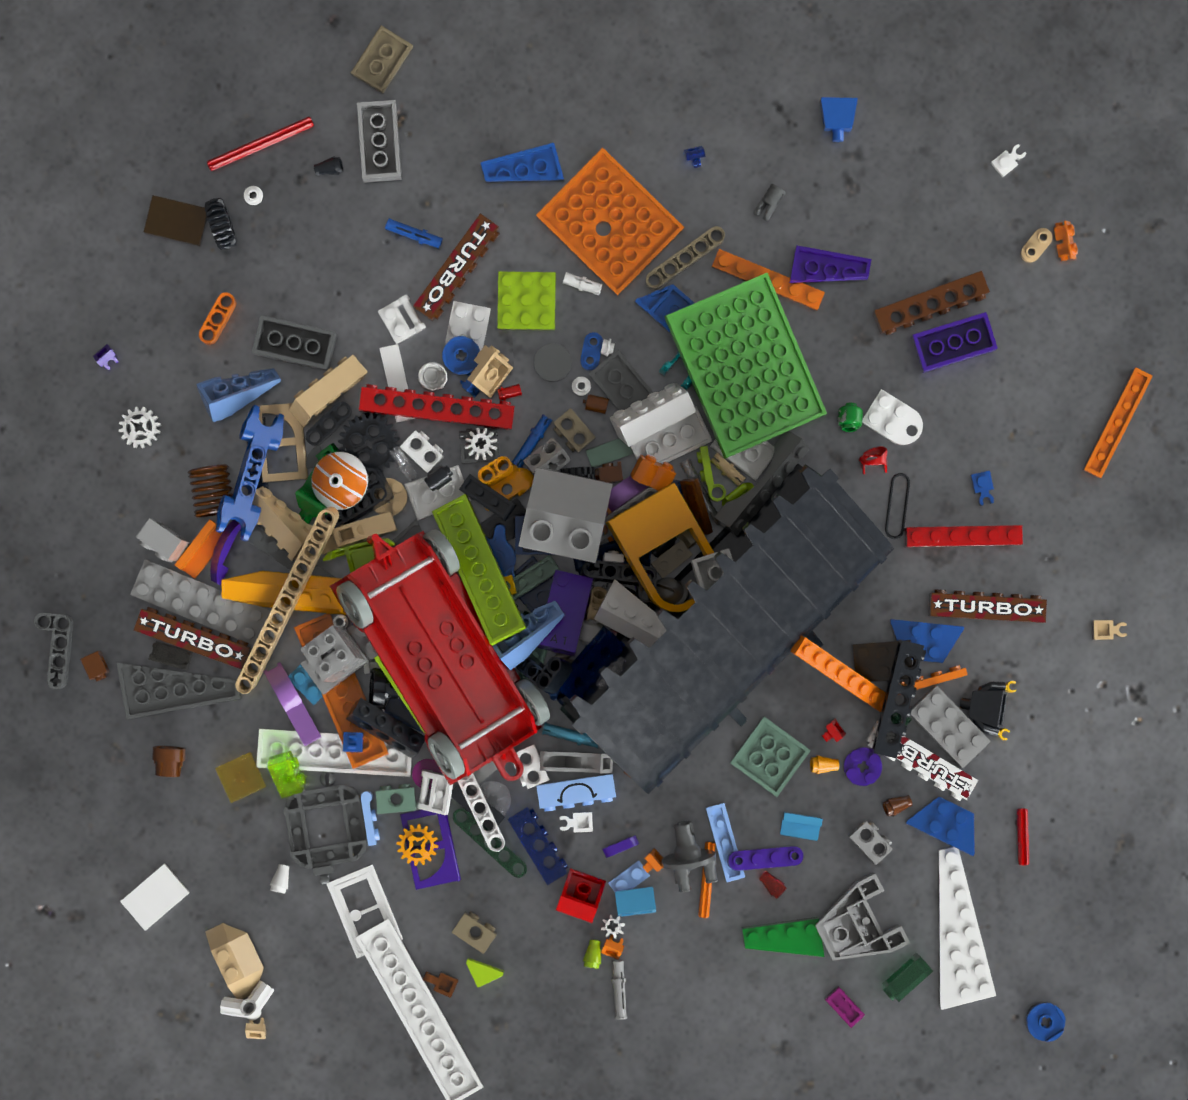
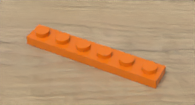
[712,249,825,310]
[1083,367,1153,478]

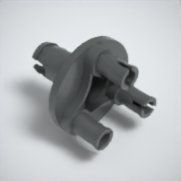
[662,821,718,893]

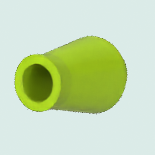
[583,940,601,969]

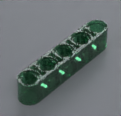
[452,807,527,878]

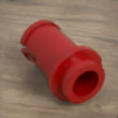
[497,384,522,401]

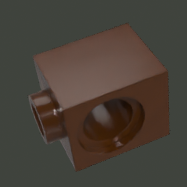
[80,651,110,682]

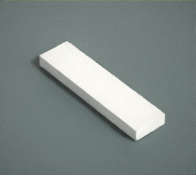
[379,344,415,423]

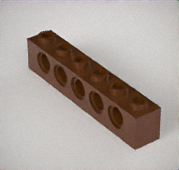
[872,271,990,335]

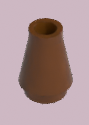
[882,795,913,817]

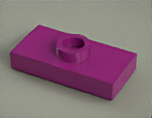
[825,986,865,1028]

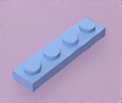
[705,803,745,882]

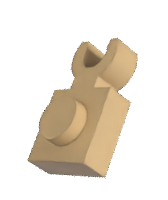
[1093,620,1127,640]

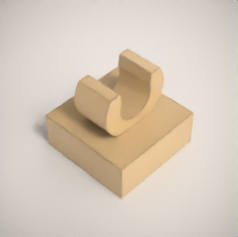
[245,1018,266,1039]

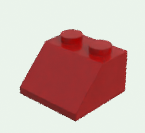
[556,868,606,923]

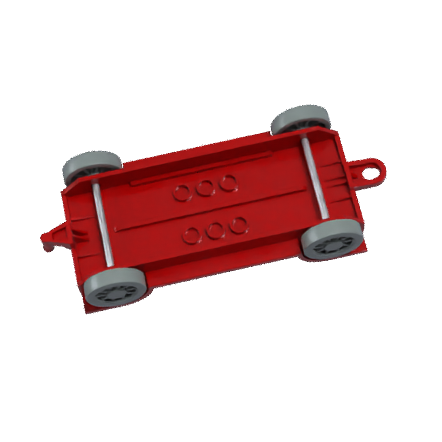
[329,529,550,785]

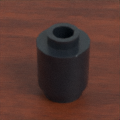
[424,464,453,491]

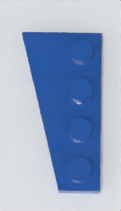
[480,143,564,182]

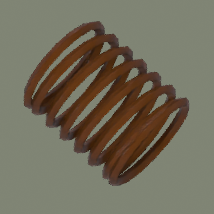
[187,464,233,517]

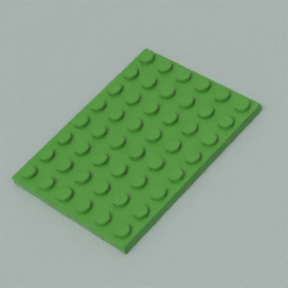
[664,273,827,459]

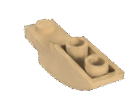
[319,512,397,555]

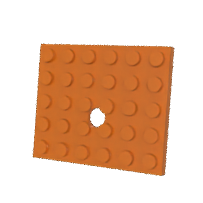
[536,148,685,296]

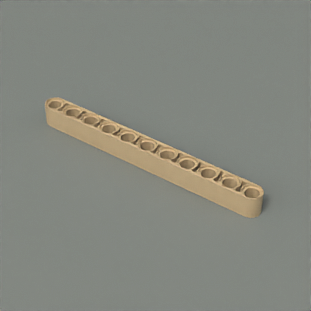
[235,507,339,694]

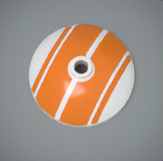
[312,452,368,510]

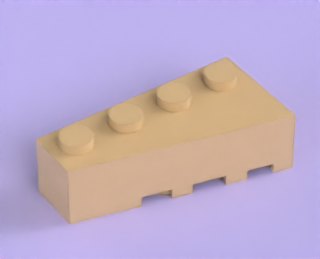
[289,355,368,428]
[252,486,320,561]

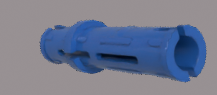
[385,218,443,249]
[511,414,553,468]

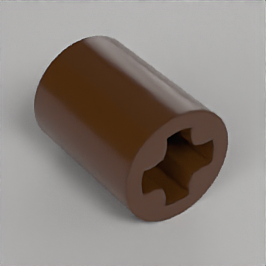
[583,394,609,414]

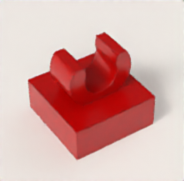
[822,718,846,742]

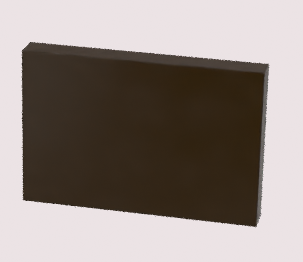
[144,195,207,246]

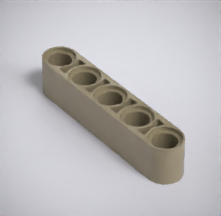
[645,226,725,290]

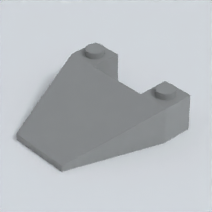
[815,873,910,961]

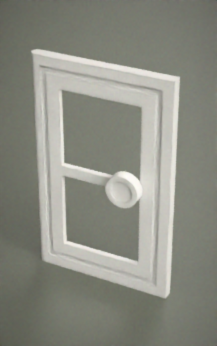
[327,864,403,958]

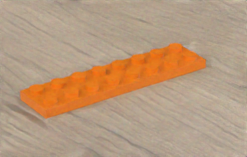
[294,613,389,769]

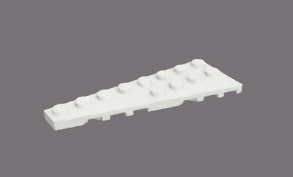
[938,847,996,1010]

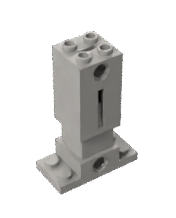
[300,625,377,695]

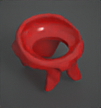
[859,446,888,474]

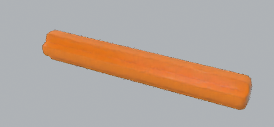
[698,841,716,918]

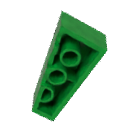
[741,917,825,957]

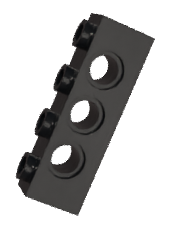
[346,698,425,758]

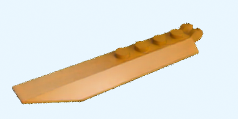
[222,571,346,615]

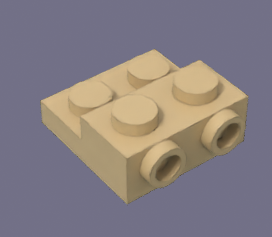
[467,345,513,398]

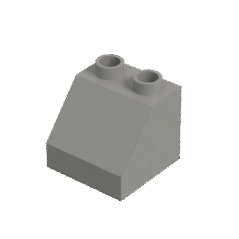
[518,467,612,563]

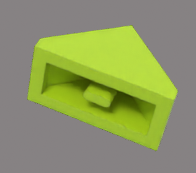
[466,958,504,988]

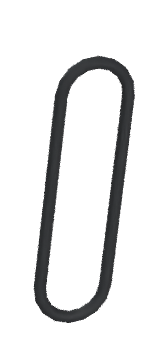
[885,473,910,539]

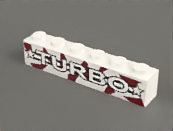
[866,721,978,801]

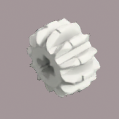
[465,428,497,460]

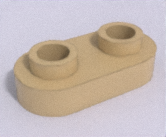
[1020,228,1052,263]

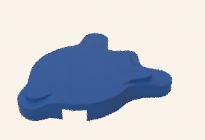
[485,524,516,578]

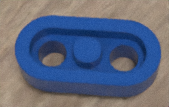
[580,332,603,371]

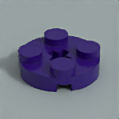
[843,747,882,786]

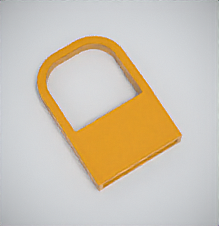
[605,483,714,612]

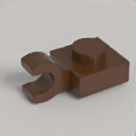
[423,971,458,998]

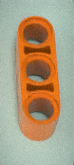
[199,292,237,345]

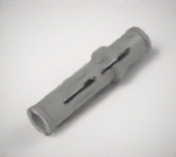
[611,960,627,1020]

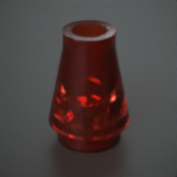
[759,871,787,899]

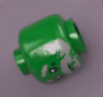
[837,402,863,432]

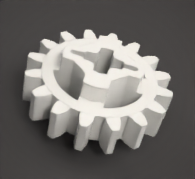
[119,407,161,448]

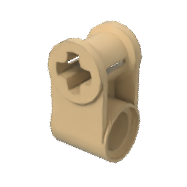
[585,587,607,624]

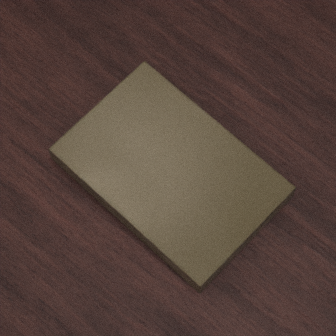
[351,25,414,94]

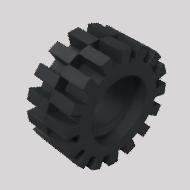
[560,467,596,480]

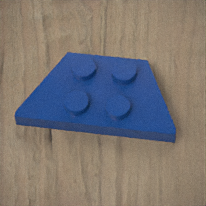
[634,284,694,334]
[890,619,964,663]
[906,797,975,856]

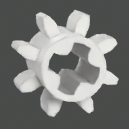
[601,915,625,939]

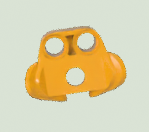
[478,456,534,511]

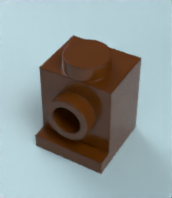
[595,461,623,483]

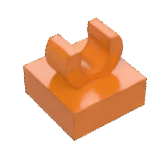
[643,848,663,873]
[601,934,624,960]

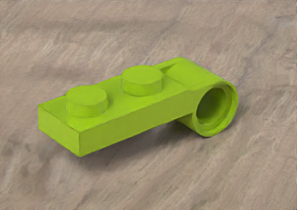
[696,446,726,502]

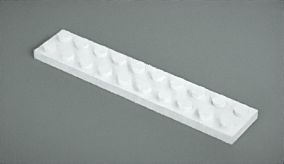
[355,918,484,1100]

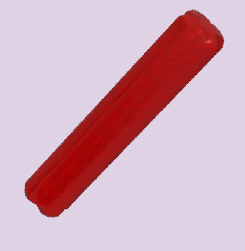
[1017,808,1029,865]

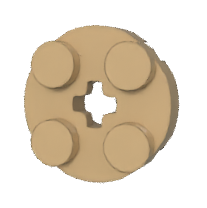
[374,478,408,516]

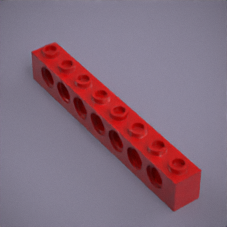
[359,384,515,430]

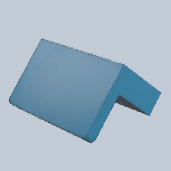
[780,812,823,841]
[615,887,656,917]

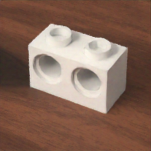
[400,430,444,474]
[513,744,550,789]

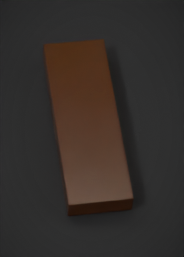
[680,478,713,535]

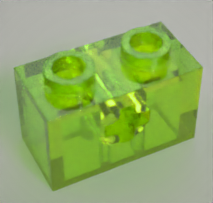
[267,751,306,798]

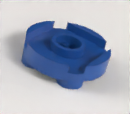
[442,336,480,375]
[1026,1002,1066,1042]

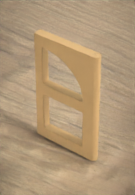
[259,403,308,483]

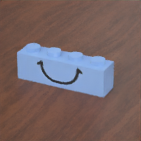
[536,773,616,812]

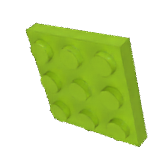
[497,271,556,330]

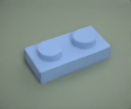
[608,860,650,892]

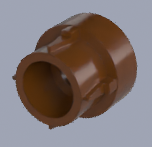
[152,746,186,777]

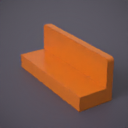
[175,519,222,579]

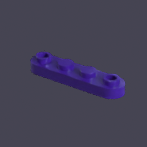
[727,846,803,871]

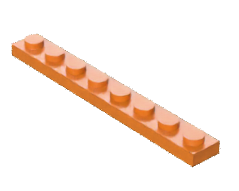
[790,635,886,713]

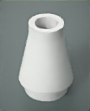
[270,864,290,894]

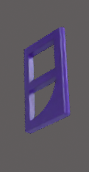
[400,809,461,890]

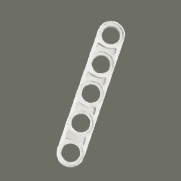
[458,773,505,852]

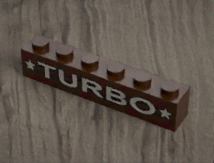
[413,213,500,322]
[928,589,1047,623]
[134,607,252,669]

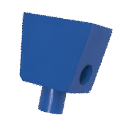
[820,97,858,142]

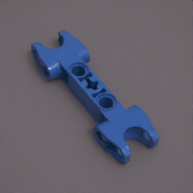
[216,405,284,541]

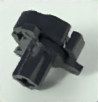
[369,668,401,712]

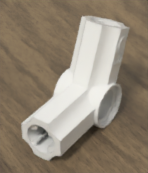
[220,981,274,1020]

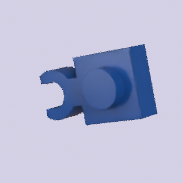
[970,471,994,506]

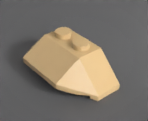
[205,923,264,999]

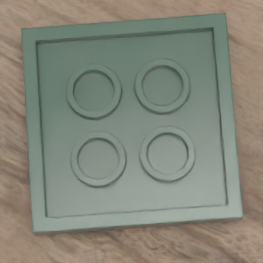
[730,716,811,797]

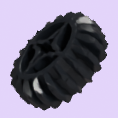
[204,198,237,250]

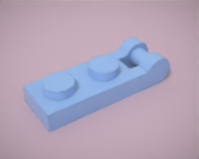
[361,791,380,846]

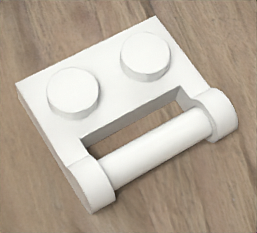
[378,294,426,344]
[416,769,453,815]

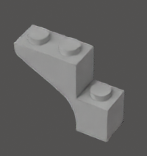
[540,751,613,773]

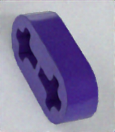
[602,835,639,858]

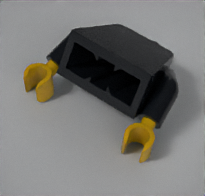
[960,681,1016,740]

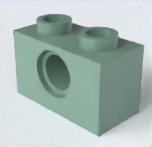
[375,784,417,814]

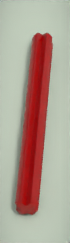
[207,117,314,171]

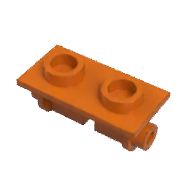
[1054,220,1078,261]

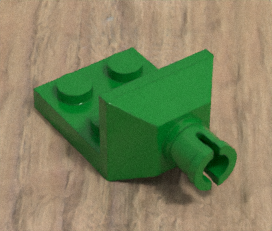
[295,454,338,524]

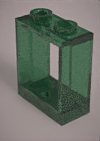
[882,953,933,1002]

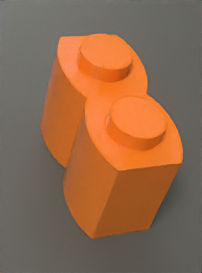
[630,454,676,491]

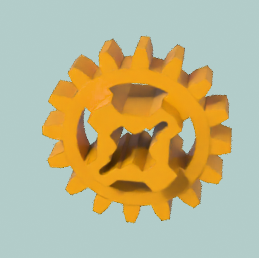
[397,824,439,866]

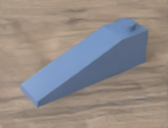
[196,368,281,422]
[485,601,565,670]

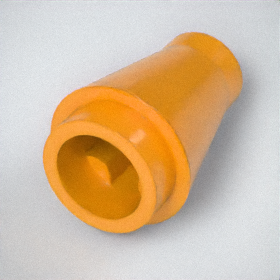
[810,755,839,774]

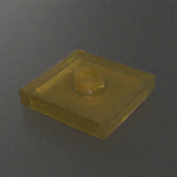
[215,752,267,803]

